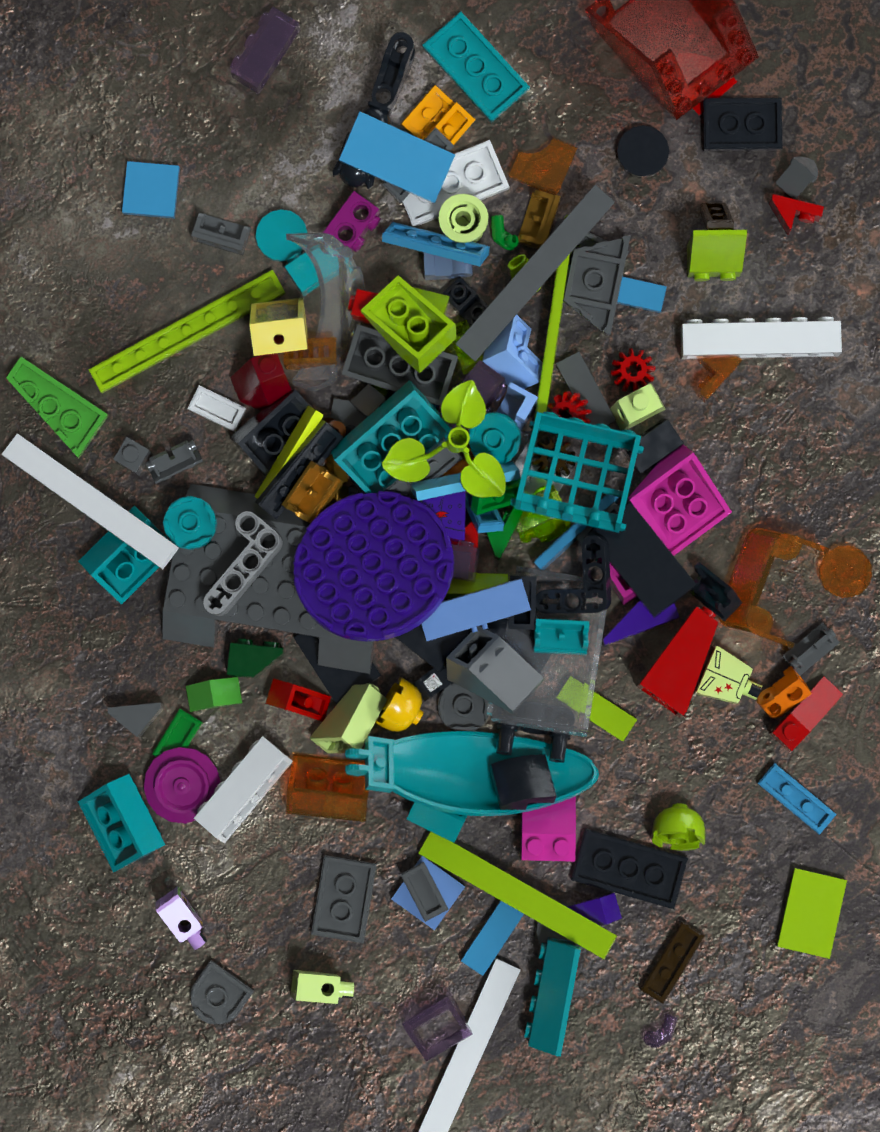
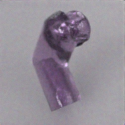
[644,1014,678,1048]

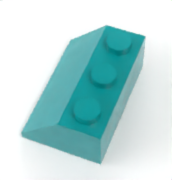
[78,505,167,605]
[78,774,165,873]

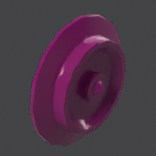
[144,747,221,824]

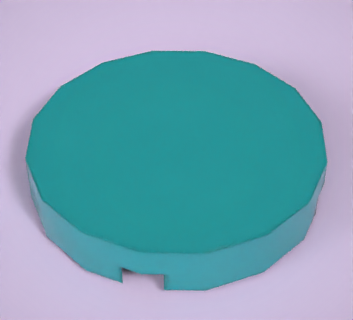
[256,209,308,262]
[469,412,522,464]
[163,496,217,550]

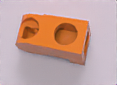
[757,666,812,718]

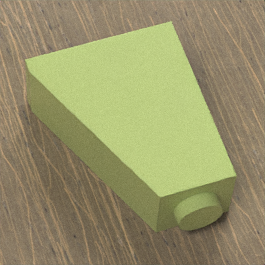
[310,683,387,753]

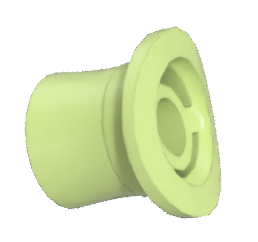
[439,194,489,243]

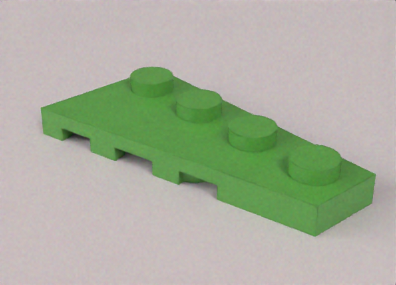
[6,357,109,458]

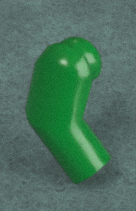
[491,215,519,250]

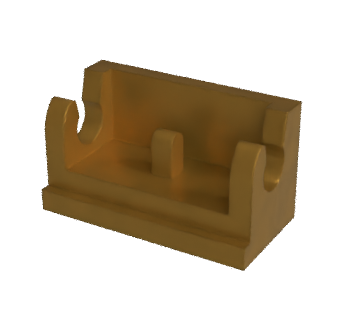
[518,190,561,249]
[282,461,344,523]

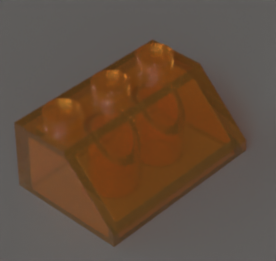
[286,754,370,822]

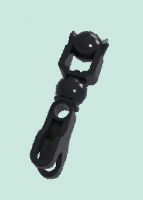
[332,32,416,190]

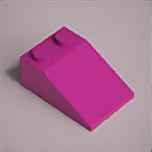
[521,796,576,862]

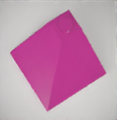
[628,444,732,556]

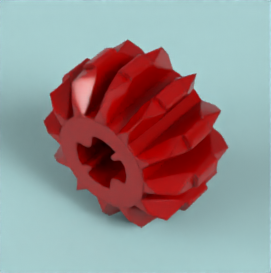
[610,348,656,392]
[547,391,592,424]

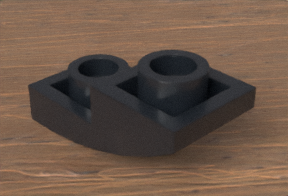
[442,277,488,326]

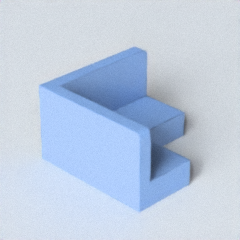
[482,315,543,389]
[497,382,538,432]

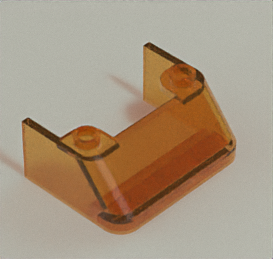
[717,528,829,651]

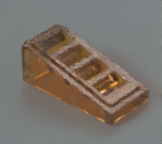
[284,337,337,370]

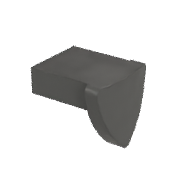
[775,156,818,199]

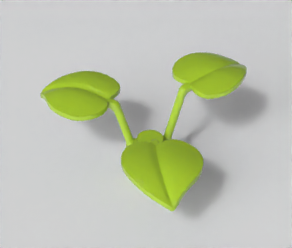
[382,380,506,498]

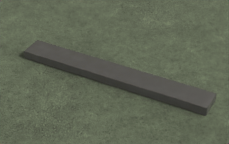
[455,184,615,361]

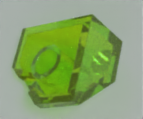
[516,484,571,543]

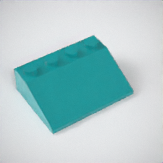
[331,380,453,494]

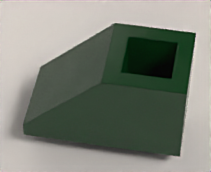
[227,639,285,679]

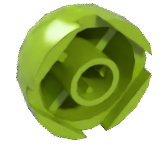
[652,803,706,851]

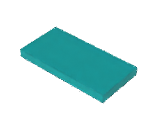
[422,12,530,123]

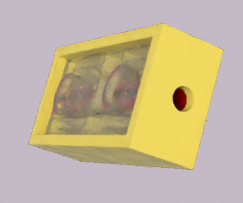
[249,297,308,356]

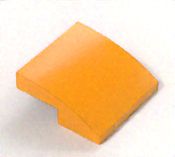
[400,85,475,145]

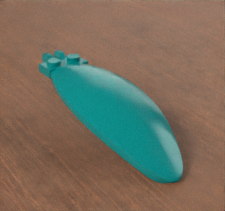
[345,731,599,816]

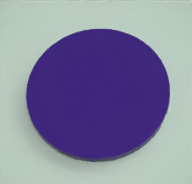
[293,491,454,641]

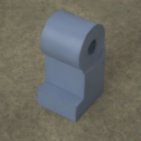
[424,253,473,280]

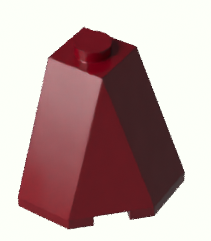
[230,353,292,411]

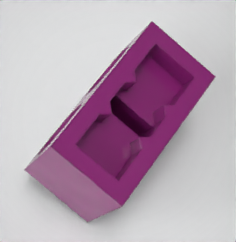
[323,191,381,256]

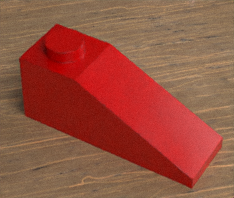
[769,676,843,752]

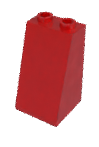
[637,606,718,718]

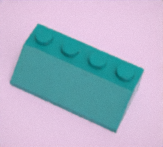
[524,937,581,1057]

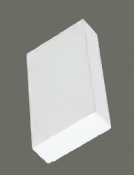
[187,385,247,432]

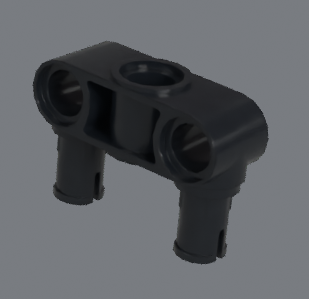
[496,702,575,763]

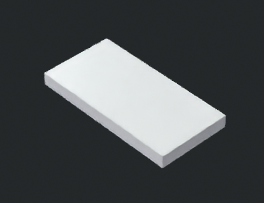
[402,140,510,227]

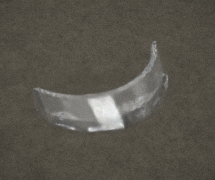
[286,233,365,391]

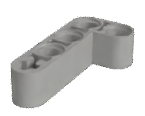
[203,511,283,616]

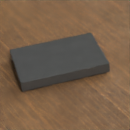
[311,855,377,943]

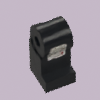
[413,665,453,702]

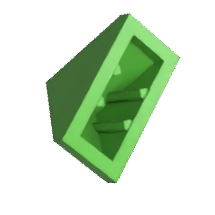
[186,677,243,712]

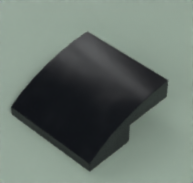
[490,754,557,810]

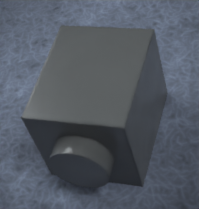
[113,437,153,476]

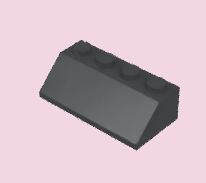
[341,324,458,407]

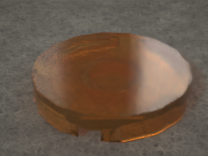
[819,546,872,599]

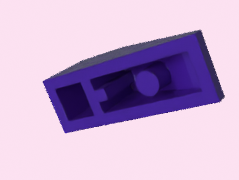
[602,601,679,646]

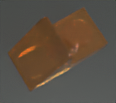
[698,357,742,403]

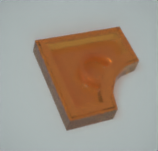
[509,138,577,195]

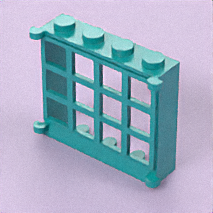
[510,412,644,533]

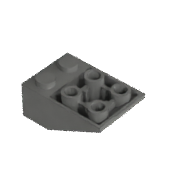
[446,626,544,714]

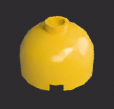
[375,677,424,732]

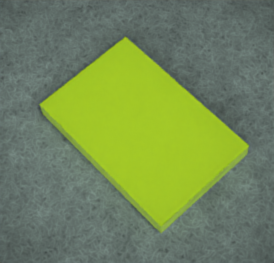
[777,868,847,959]

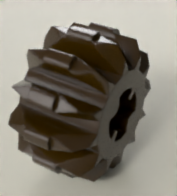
[531,436,576,481]

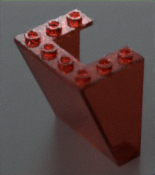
[585,0,759,120]

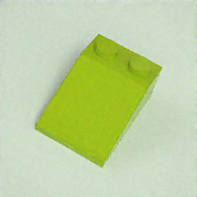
[687,230,747,281]
[361,275,457,373]

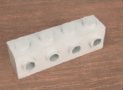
[194,736,293,843]

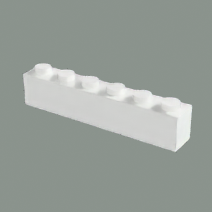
[680,317,842,359]

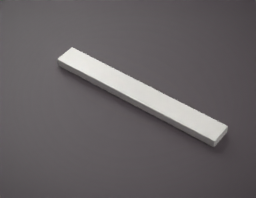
[2,434,179,569]
[418,958,521,1132]

